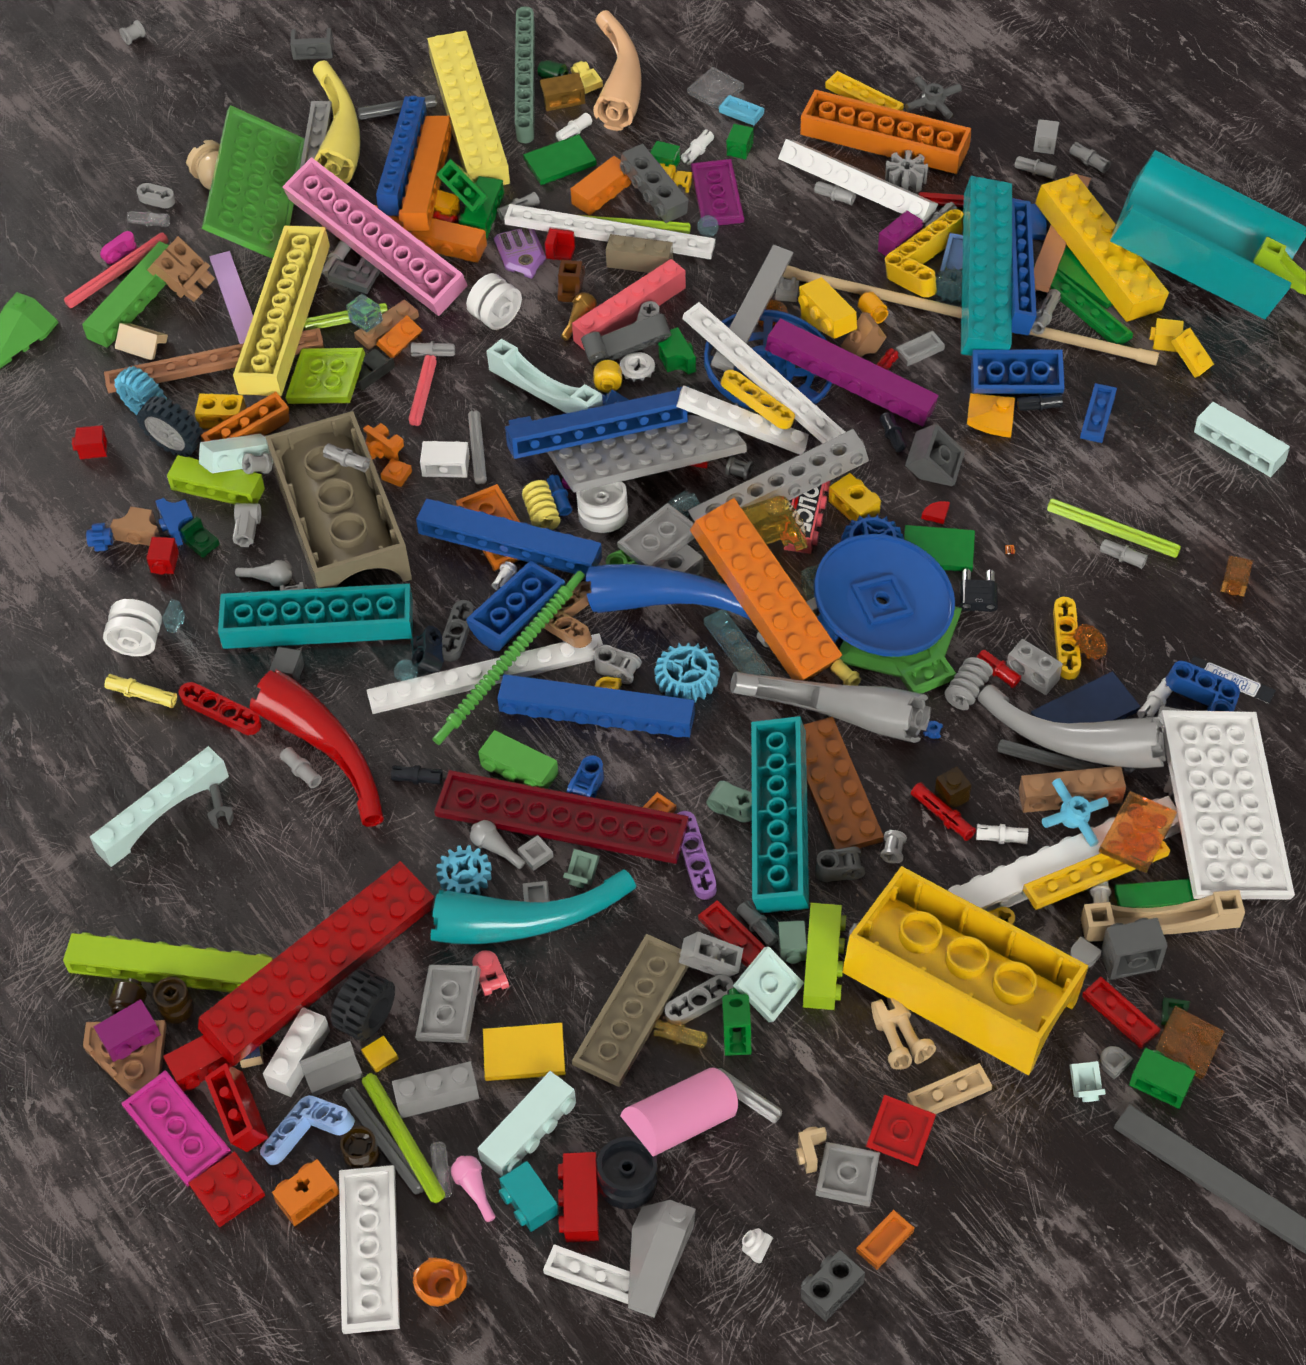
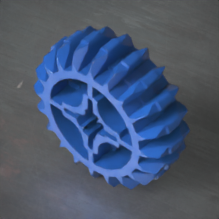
[841,514,904,542]

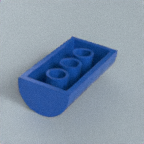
[971,350,1064,394]
[466,561,566,651]

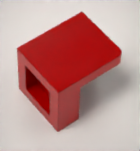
[545,228,575,260]

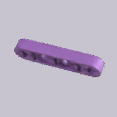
[677,811,717,900]

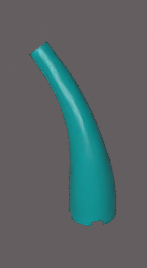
[431,869,636,944]

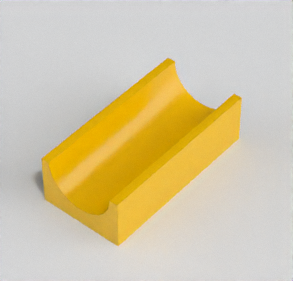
[842,866,1089,1075]

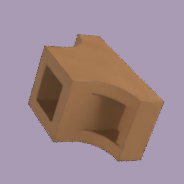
[841,312,886,357]
[110,507,160,546]

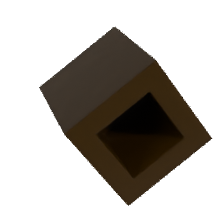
[934,767,972,809]

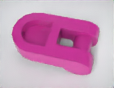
[100,231,137,264]

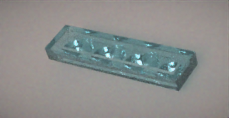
[704,609,774,676]

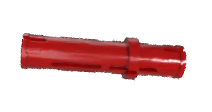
[911,782,976,841]

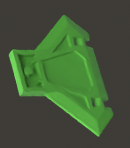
[840,606,962,694]

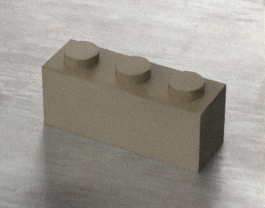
[606,234,673,273]

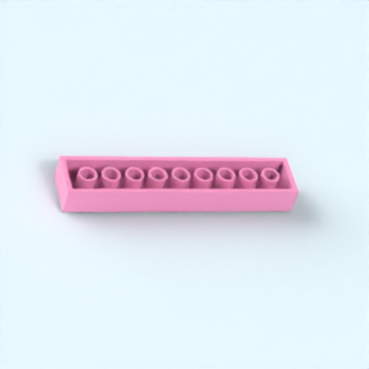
[283,157,468,316]

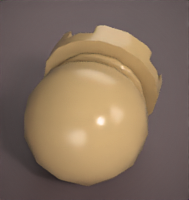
[186,140,220,190]

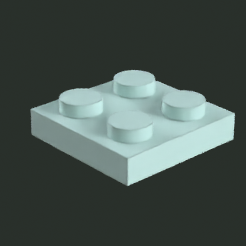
[733,947,804,1022]

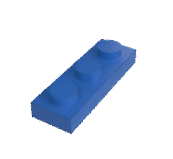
[1080,383,1117,443]

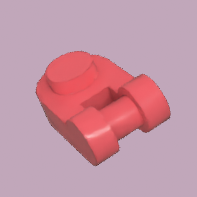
[472,950,509,996]

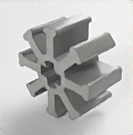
[885,150,928,193]

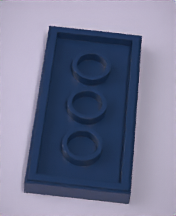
[1031,671,1141,723]

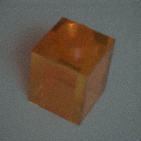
[1221,555,1253,597]

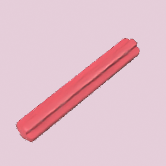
[409,355,437,426]

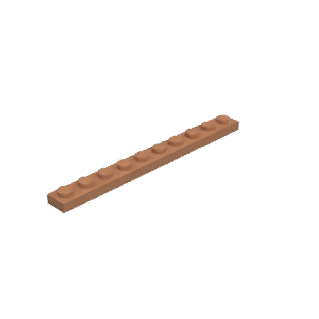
[104,328,324,394]

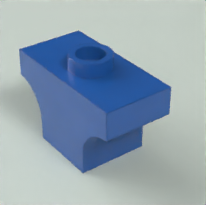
[155,498,193,546]

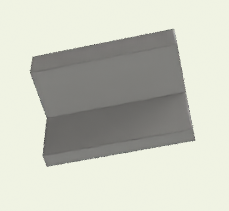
[300,1041,363,1096]

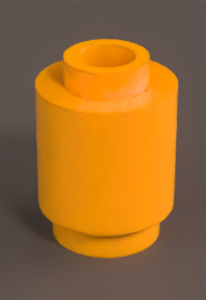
[858,292,889,324]

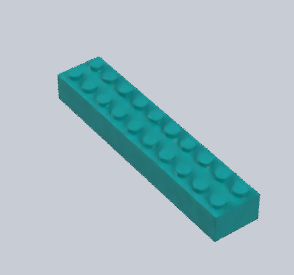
[961,176,1012,356]

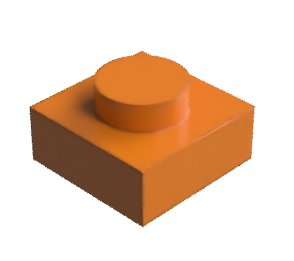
[381,458,412,487]

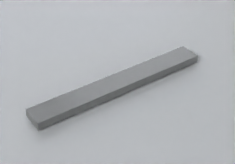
[711,244,793,371]

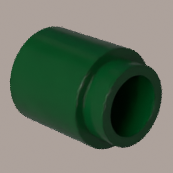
[537,60,569,79]

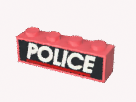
[784,480,831,554]

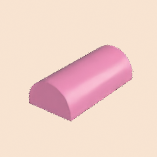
[620,1068,738,1157]

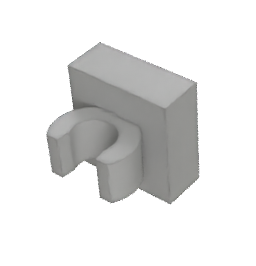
[775,276,799,302]

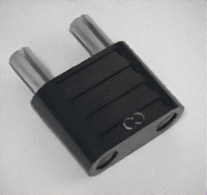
[960,569,998,612]

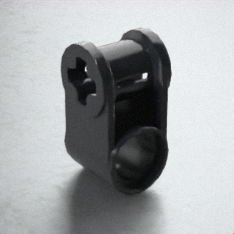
[411,626,444,674]

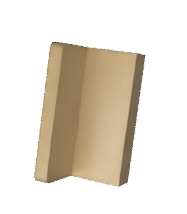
[115,323,168,360]

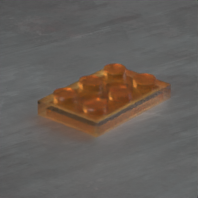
[1099,791,1177,873]

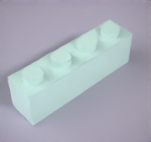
[1194,402,1290,477]
[477,1071,576,1177]

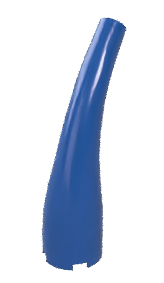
[586,564,751,621]

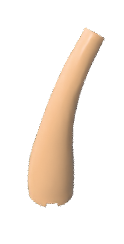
[594,10,641,131]

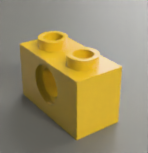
[829,473,881,521]

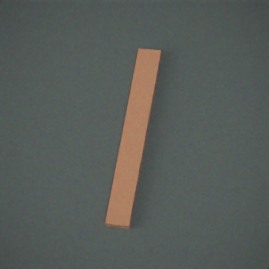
[1034,173,1091,293]

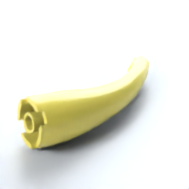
[313,60,360,184]

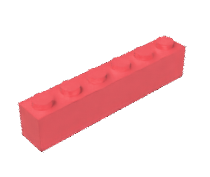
[572,259,686,351]

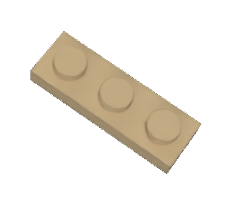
[907,1063,992,1114]

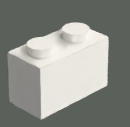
[420,441,470,478]

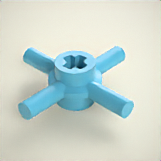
[1042,778,1109,847]

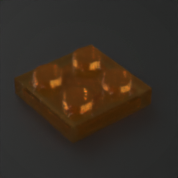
[1154,1006,1224,1079]

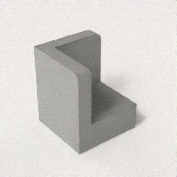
[1033,119,1059,154]

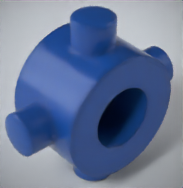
[923,721,943,739]

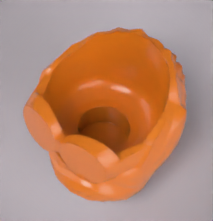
[413,1258,467,1307]

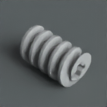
[945,657,993,710]

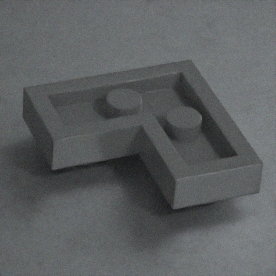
[328,257,381,294]

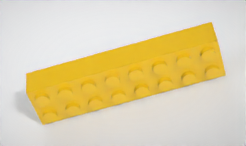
[1035,174,1169,322]

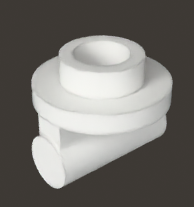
[742,1228,773,1263]

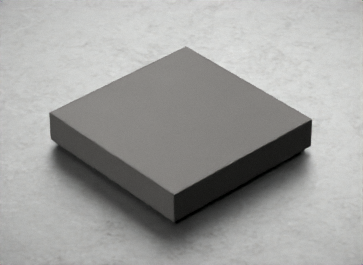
[815,1142,880,1207]

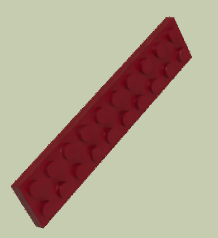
[434,770,689,864]

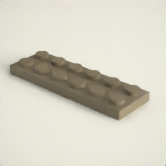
[572,934,689,1087]

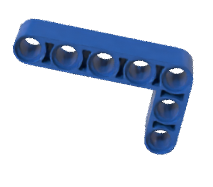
[1165,661,1240,712]

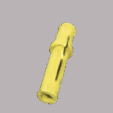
[105,674,177,708]

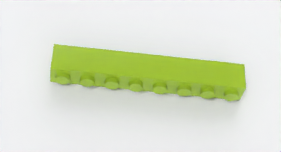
[63,932,273,992]

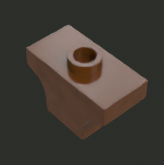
[557,260,585,302]

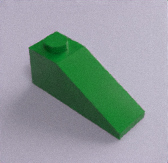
[436,159,488,214]

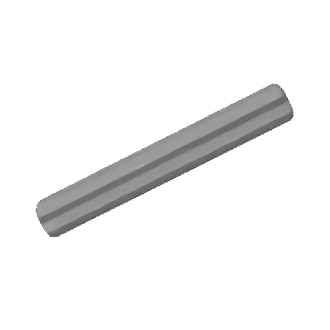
[468,411,487,485]

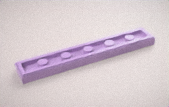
[209,251,253,344]

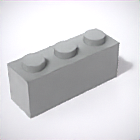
[392,1061,479,1119]

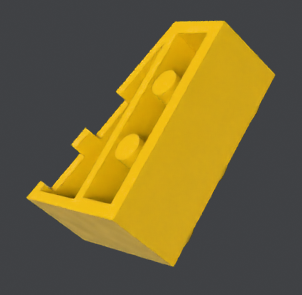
[798,277,857,339]

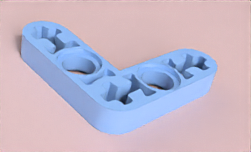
[260,1095,355,1165]

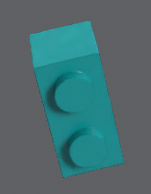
[499,1161,559,1232]

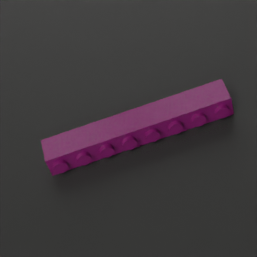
[765,318,939,427]

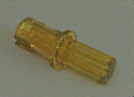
[654,1020,708,1048]

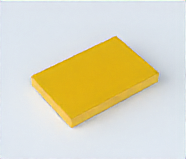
[483,1023,565,1081]

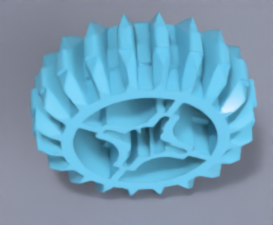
[114,366,167,415]
[654,642,720,703]

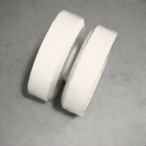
[466,273,522,330]
[576,481,629,533]
[103,599,162,656]

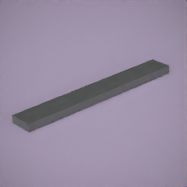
[1114,1104,1306,1254]

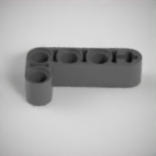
[581,314,672,367]

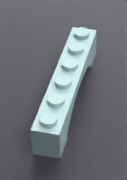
[487,339,603,413]
[90,746,229,867]

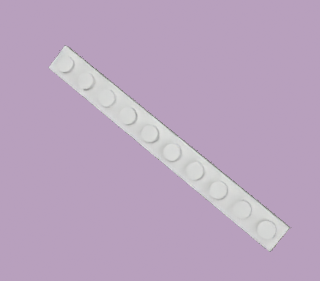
[504,204,716,259]
[682,302,845,443]
[367,633,603,714]

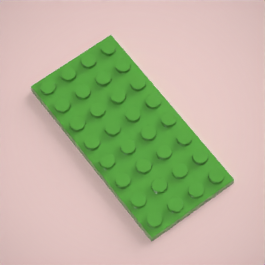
[202,105,305,259]

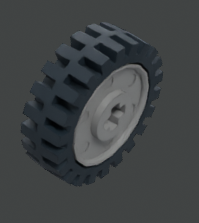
[136,396,203,457]

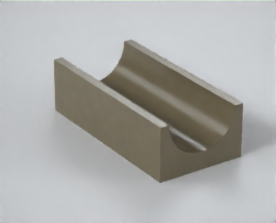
[265,411,412,589]

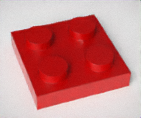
[866,1095,937,1166]
[188,1151,265,1228]

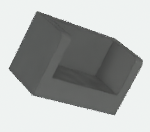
[290,28,334,60]

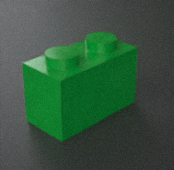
[1129,1048,1196,1109]

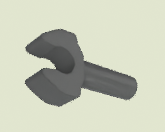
[207,784,234,829]

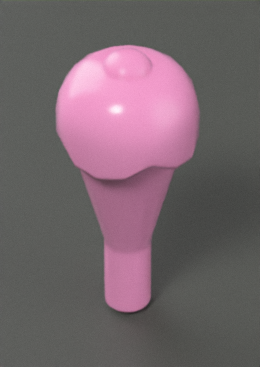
[451,1156,495,1222]

